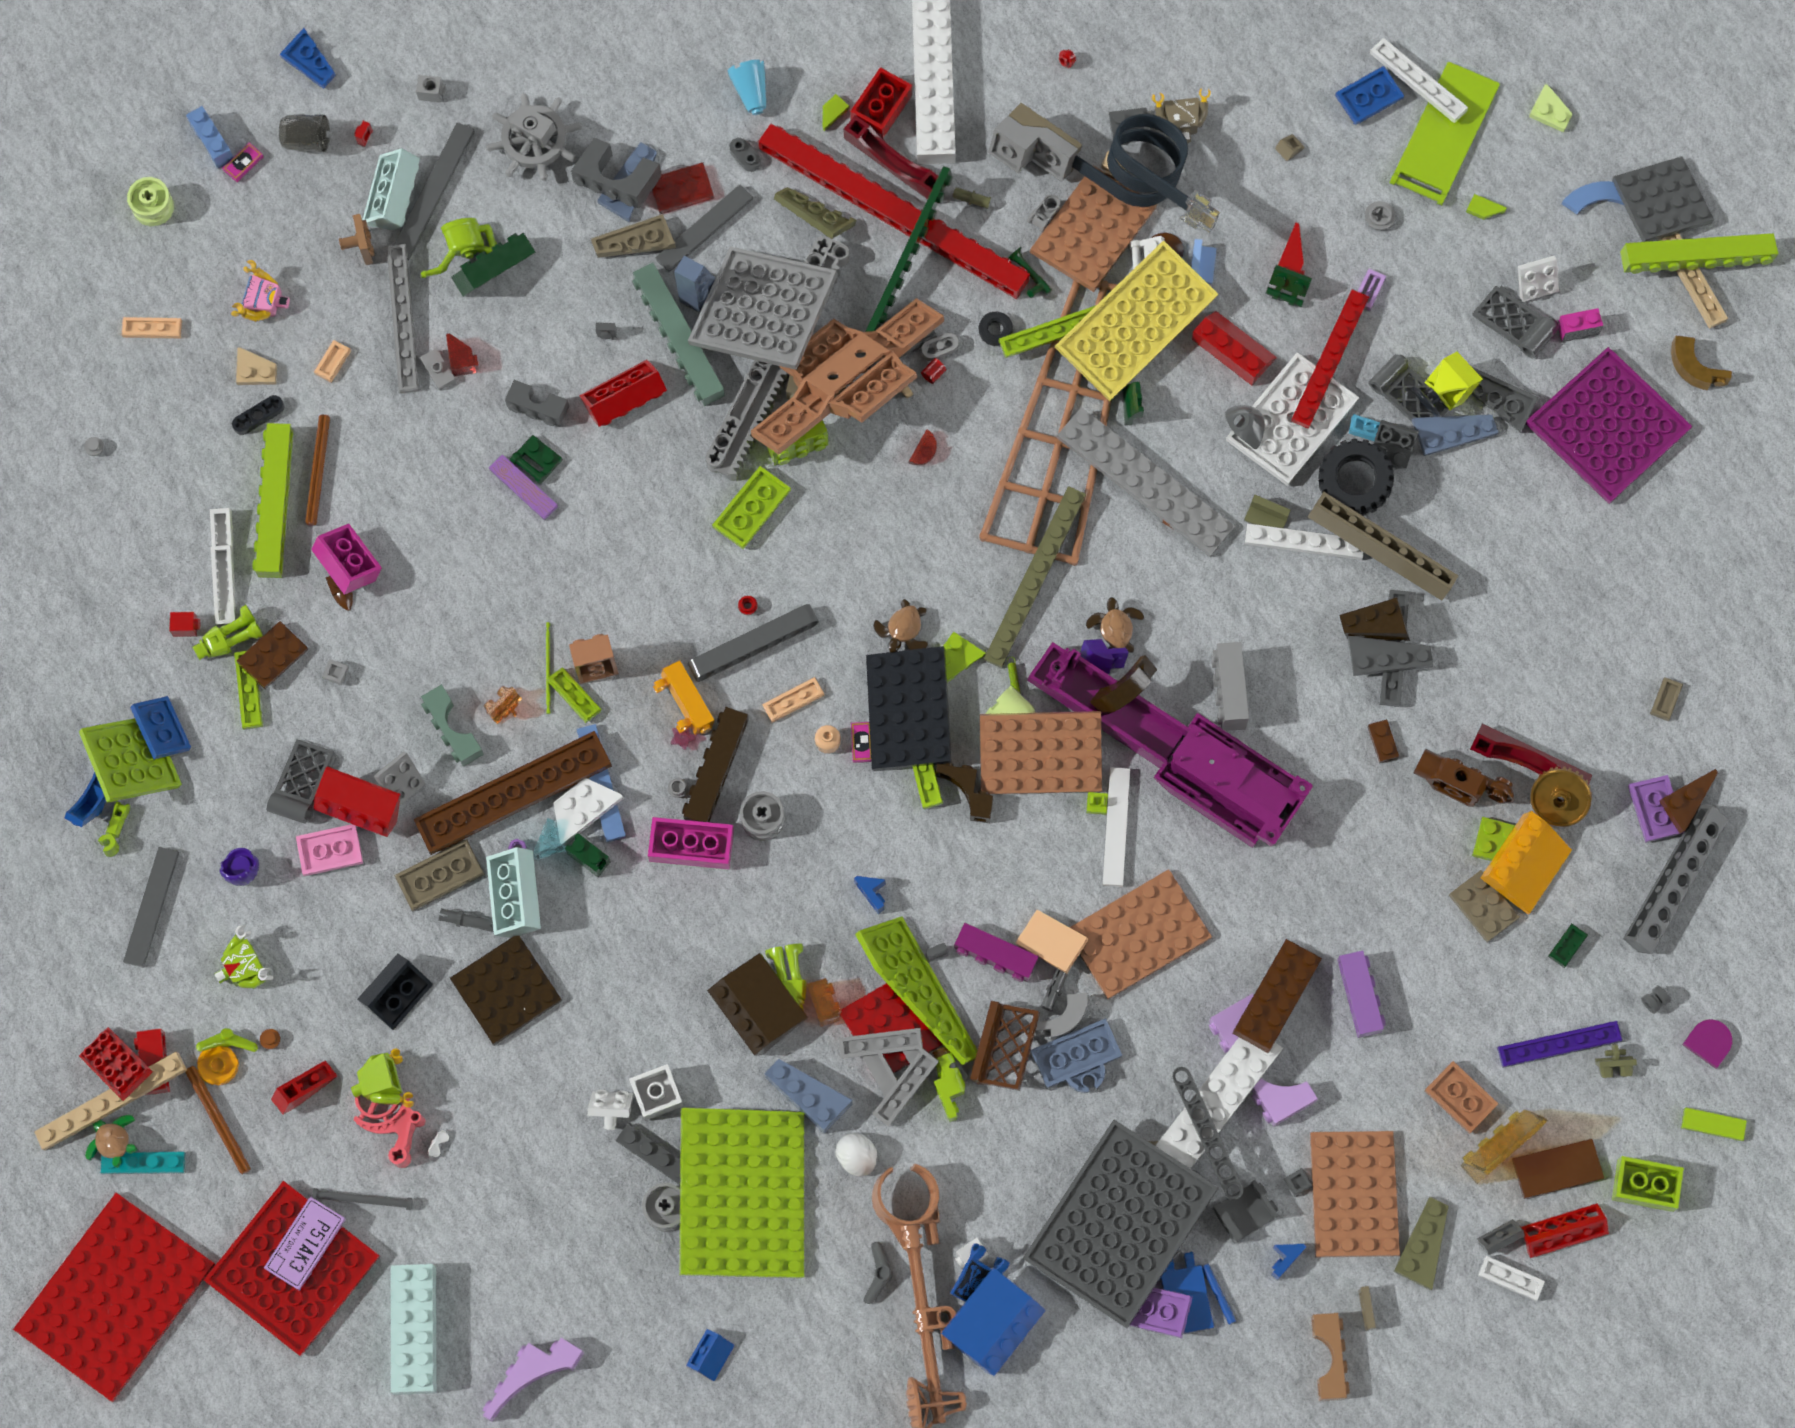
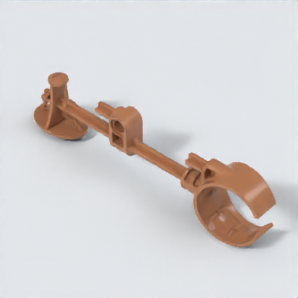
[872,1164,967,1428]

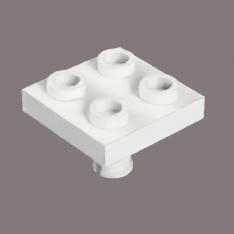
[1518,256,1559,302]
[588,1090,633,1130]

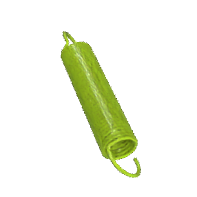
[1007,657,1021,694]

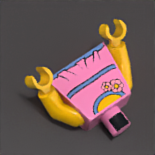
[231,260,290,322]

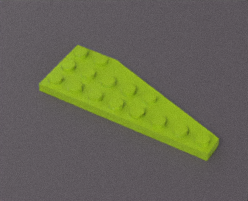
[855,916,978,1065]

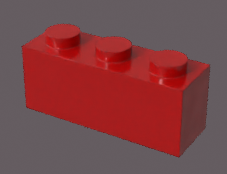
[134,1028,170,1095]

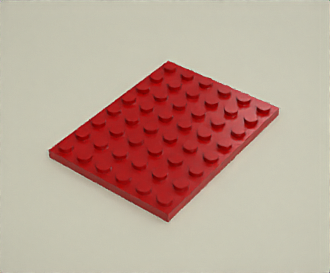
[13,1192,215,1402]

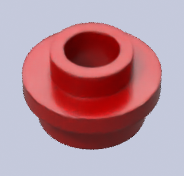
[1059,49,1076,68]
[738,596,758,615]

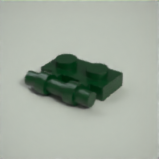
[1265,265,1312,307]

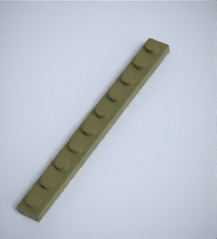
[984,486,1086,669]

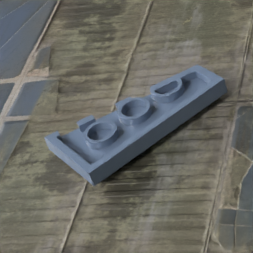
[597,142,657,222]

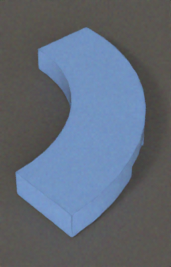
[1562,181,1624,214]

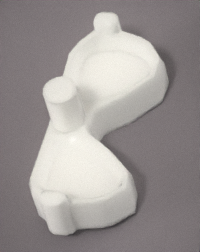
[427,1130,449,1157]

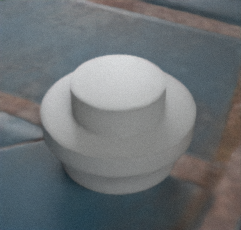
[84,437,104,456]
[668,778,688,798]

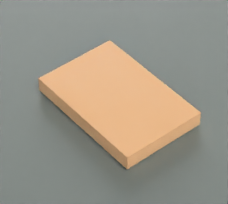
[1016,910,1088,974]

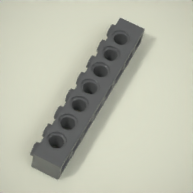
[1623,805,1728,954]

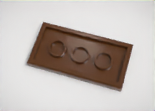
[1512,1138,1604,1199]

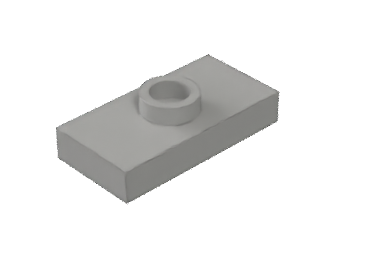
[419,348,456,391]

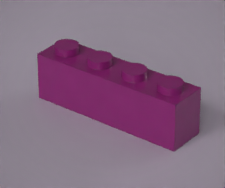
[954,923,1039,982]

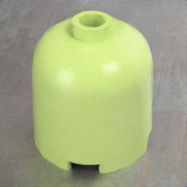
[985,686,1036,714]

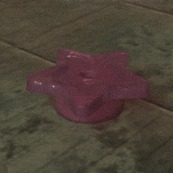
[670,728,696,750]

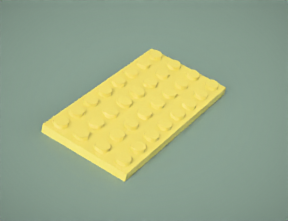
[1055,240,1218,401]

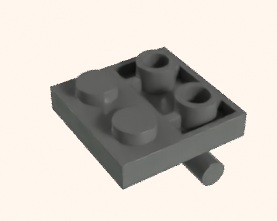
[1373,420,1419,468]

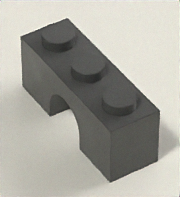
[505,380,569,427]

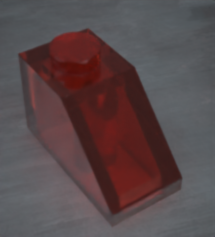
[446,333,479,376]

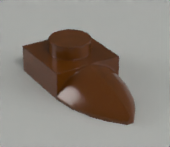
[325,576,353,611]

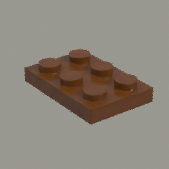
[237,621,308,689]

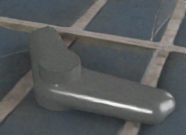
[863,1242,893,1304]

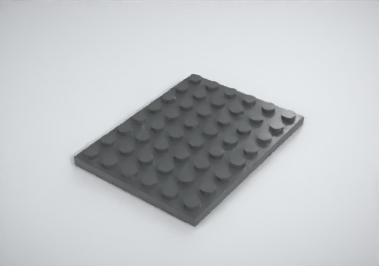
[1022,1119,1219,1329]

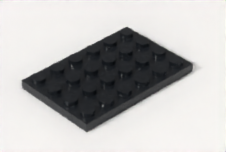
[866,646,952,771]

